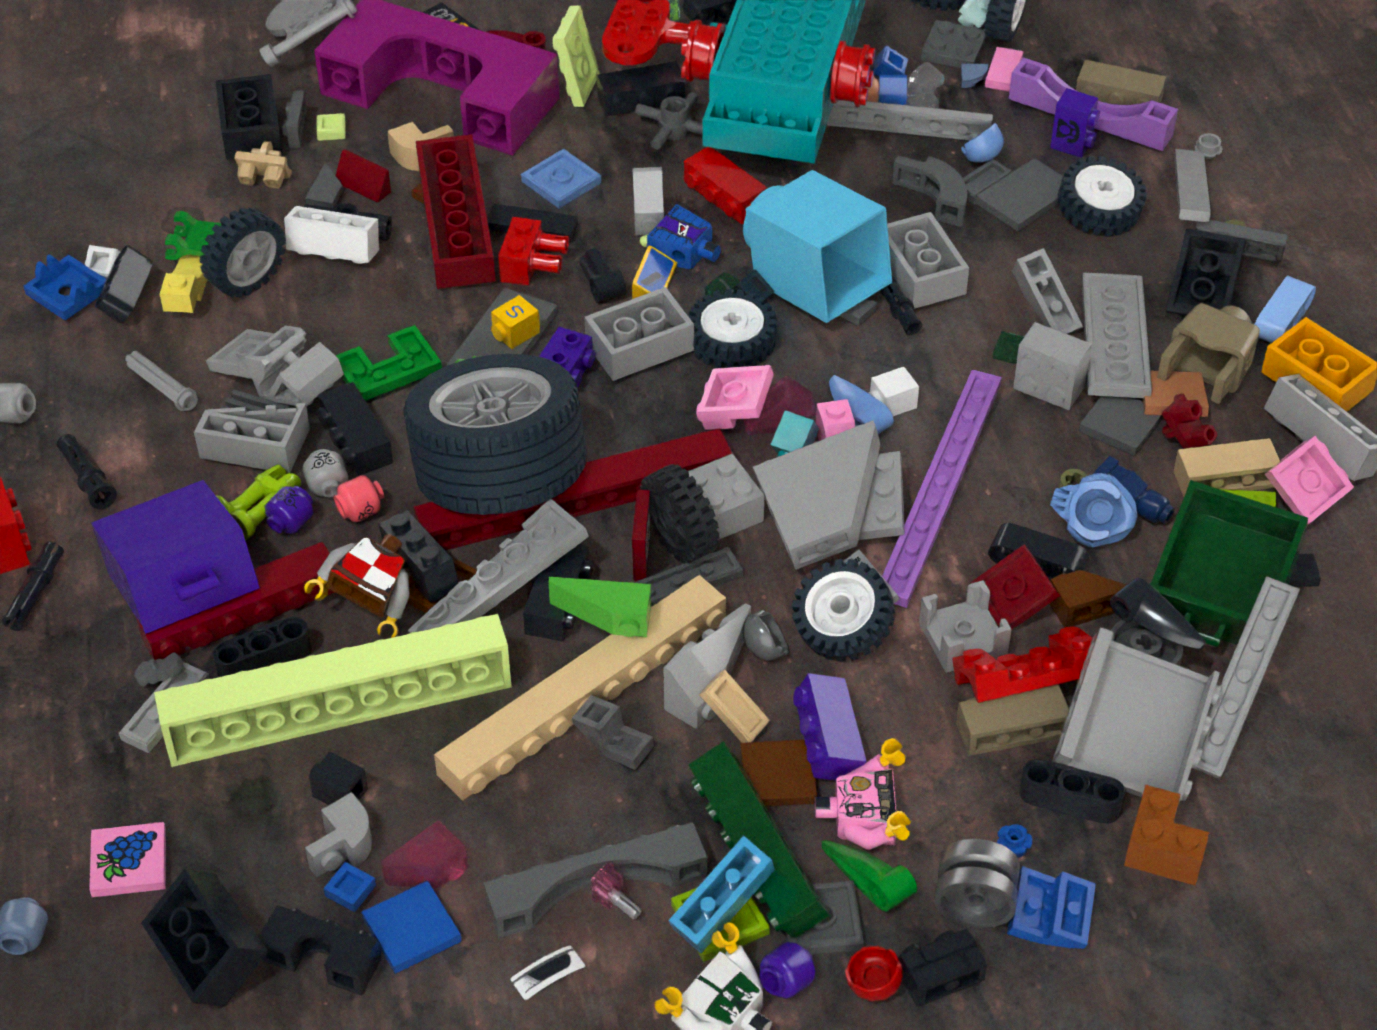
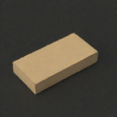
[699,670,770,743]

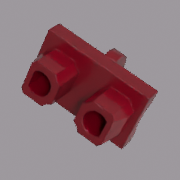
[1161,393,1218,449]

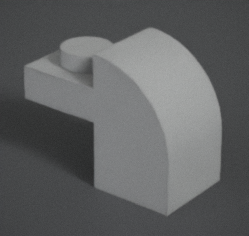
[305,792,372,877]

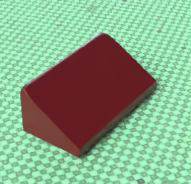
[335,149,391,202]

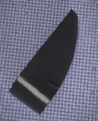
[1110,578,1206,649]

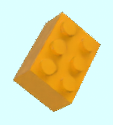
[1261,317,1377,412]

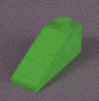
[549,577,651,637]

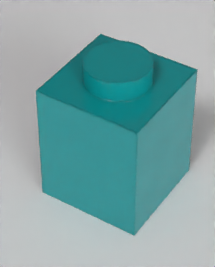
[771,410,819,457]

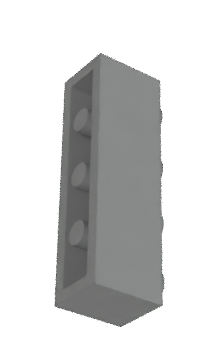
[1264,374,1377,481]

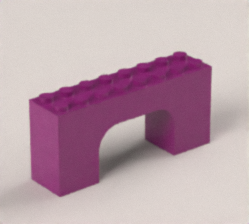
[314,0,560,156]

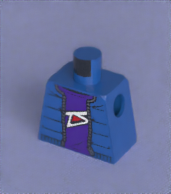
[647,204,721,269]

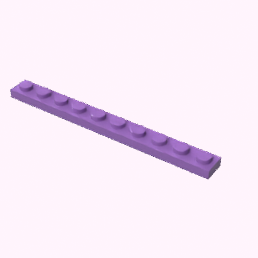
[882,370,1002,608]

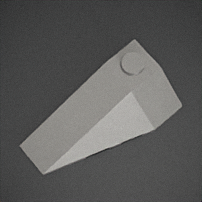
[664,603,751,729]

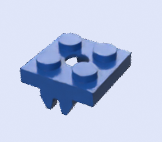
[23,254,106,320]

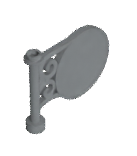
[259,0,358,68]

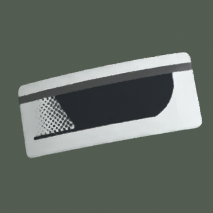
[511,946,585,1000]

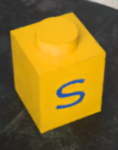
[491,295,540,349]

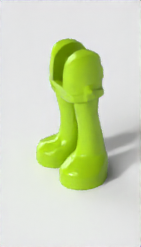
[215,464,301,541]

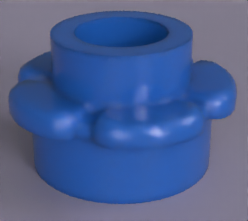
[997,824,1033,858]

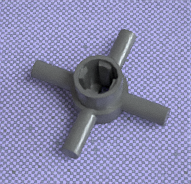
[635,92,703,149]

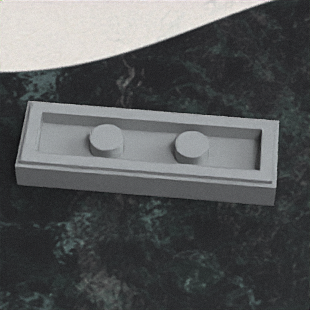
[119,661,210,753]

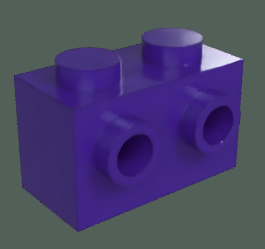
[539,327,596,388]

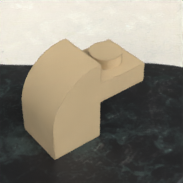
[387,122,454,171]

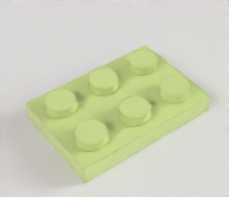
[553,6,600,107]

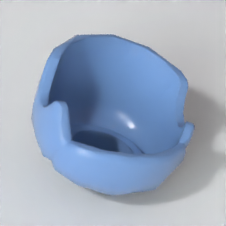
[961,123,1004,163]

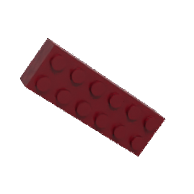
[415,134,496,289]

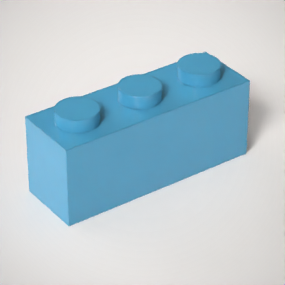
[669,836,775,953]

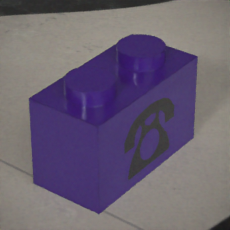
[1050,88,1100,158]

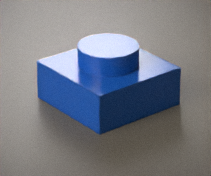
[323,862,376,912]

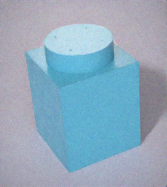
[743,170,892,323]

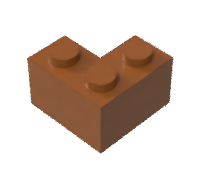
[1124,784,1209,886]

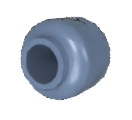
[0,897,48,955]

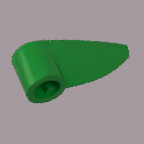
[822,840,917,912]

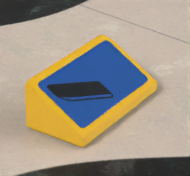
[632,245,677,299]

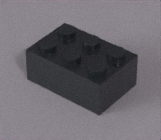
[215,74,283,160]
[141,868,269,1006]

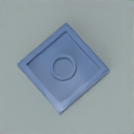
[521,149,602,209]

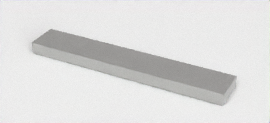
[827,100,993,140]
[1174,149,1211,222]
[1195,576,1299,779]

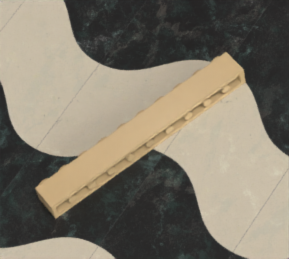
[434,575,726,801]

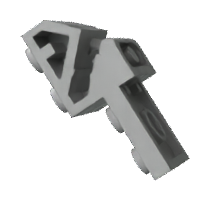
[206,325,344,406]

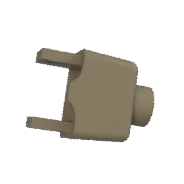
[1157,303,1260,404]

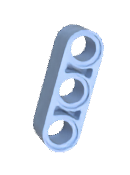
[1255,276,1316,343]

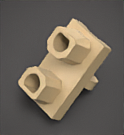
[235,141,292,189]

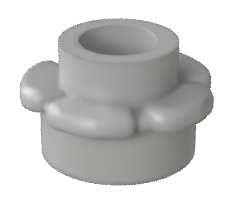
[1194,133,1223,159]

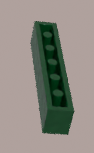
[688,741,830,939]

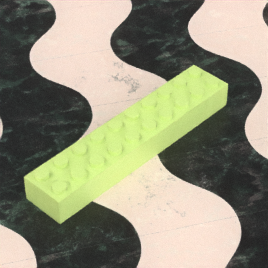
[154,614,511,767]

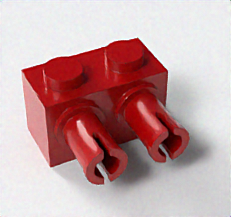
[498,217,569,286]

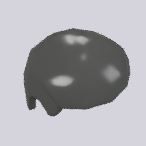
[744,609,789,661]

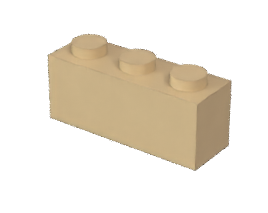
[1173,438,1280,497]

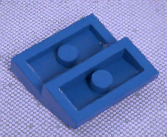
[1007,866,1096,949]

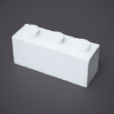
[284,206,379,264]

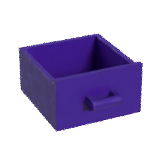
[91,480,260,634]

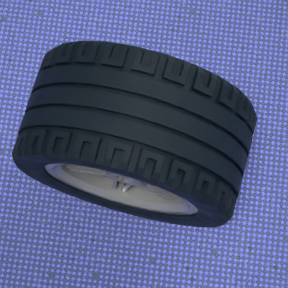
[403,354,587,515]

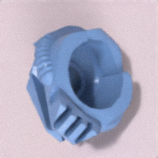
[1050,473,1138,547]

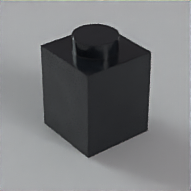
[309,751,368,805]

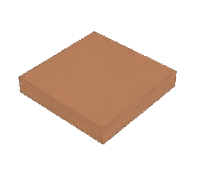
[1142,371,1209,417]

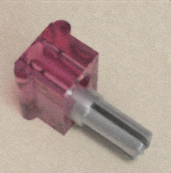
[591,863,641,919]

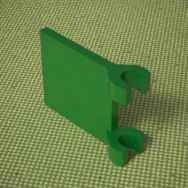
[165,211,222,260]

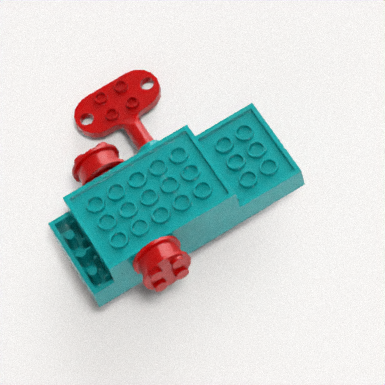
[602,0,875,163]

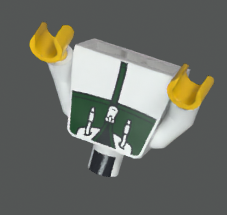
[655,923,772,1030]

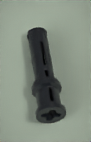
[57,434,117,509]

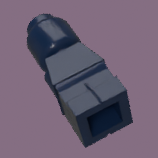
[1093,456,1175,524]

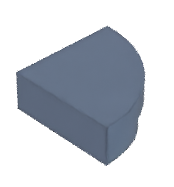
[961,63,989,88]

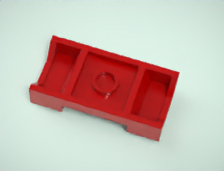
[952,627,1093,703]

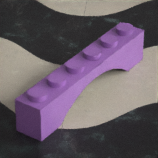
[1009,58,1178,151]

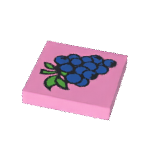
[90,822,166,897]

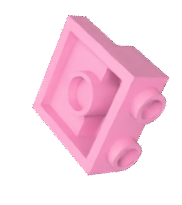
[696,365,774,430]
[1265,436,1354,524]

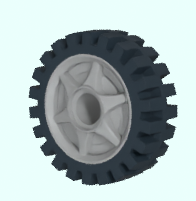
[200,207,286,298]

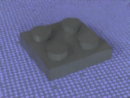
[921,20,987,68]

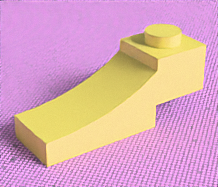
[160,254,207,313]

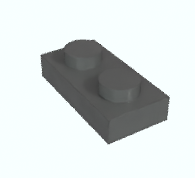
[282,91,308,148]

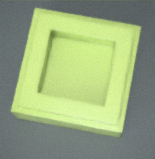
[317,114,346,141]

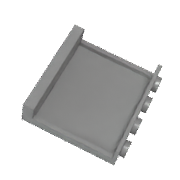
[1052,627,1221,802]

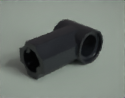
[580,248,627,303]

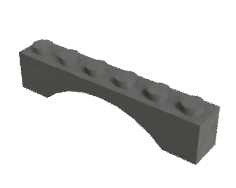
[483,822,707,938]

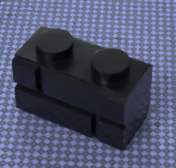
[899,929,987,1007]

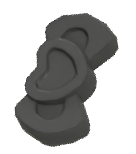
[135,653,184,687]

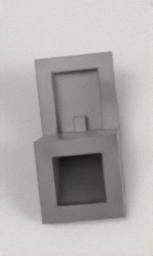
[572,695,654,770]

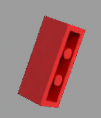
[684,147,767,225]

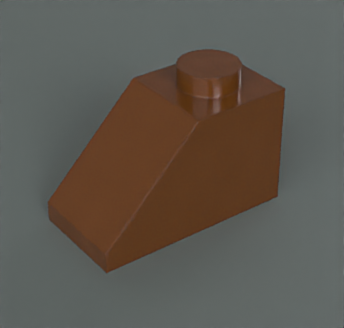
[1050,570,1126,628]

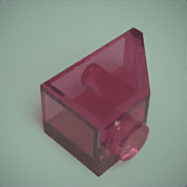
[743,375,816,435]
[381,820,468,888]

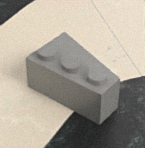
[194,403,310,473]

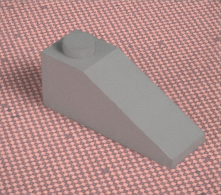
[1012,248,1083,334]

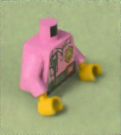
[815,739,911,850]

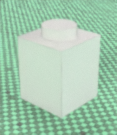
[868,367,919,416]

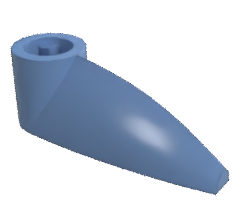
[829,375,894,434]

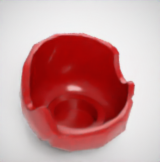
[845,946,903,1002]

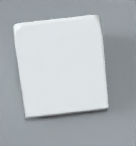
[85,245,120,277]

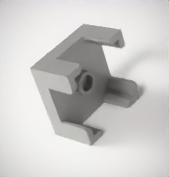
[919,580,1012,673]

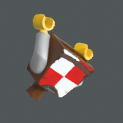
[304,534,409,638]

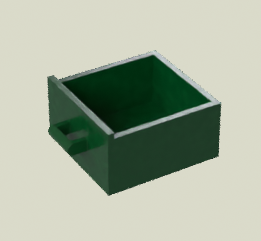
[1150,480,1308,648]

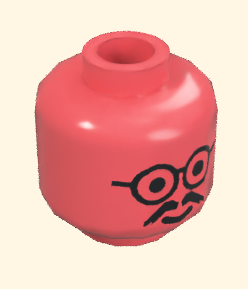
[334,475,384,522]

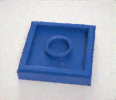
[361,880,462,974]

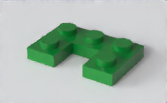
[335,325,442,401]

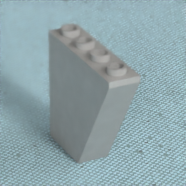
[753,420,880,570]

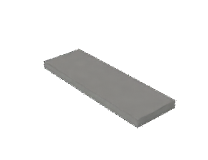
[1082,273,1152,398]

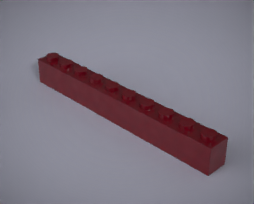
[413,428,732,551]

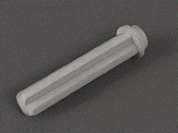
[125,351,198,411]

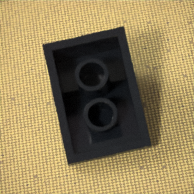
[1166,228,1245,316]

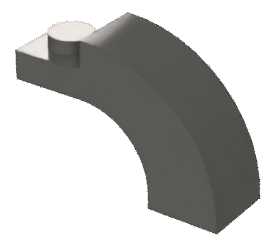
[892,156,967,227]

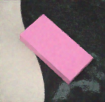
[985,47,1023,92]

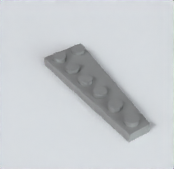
[408,499,589,633]

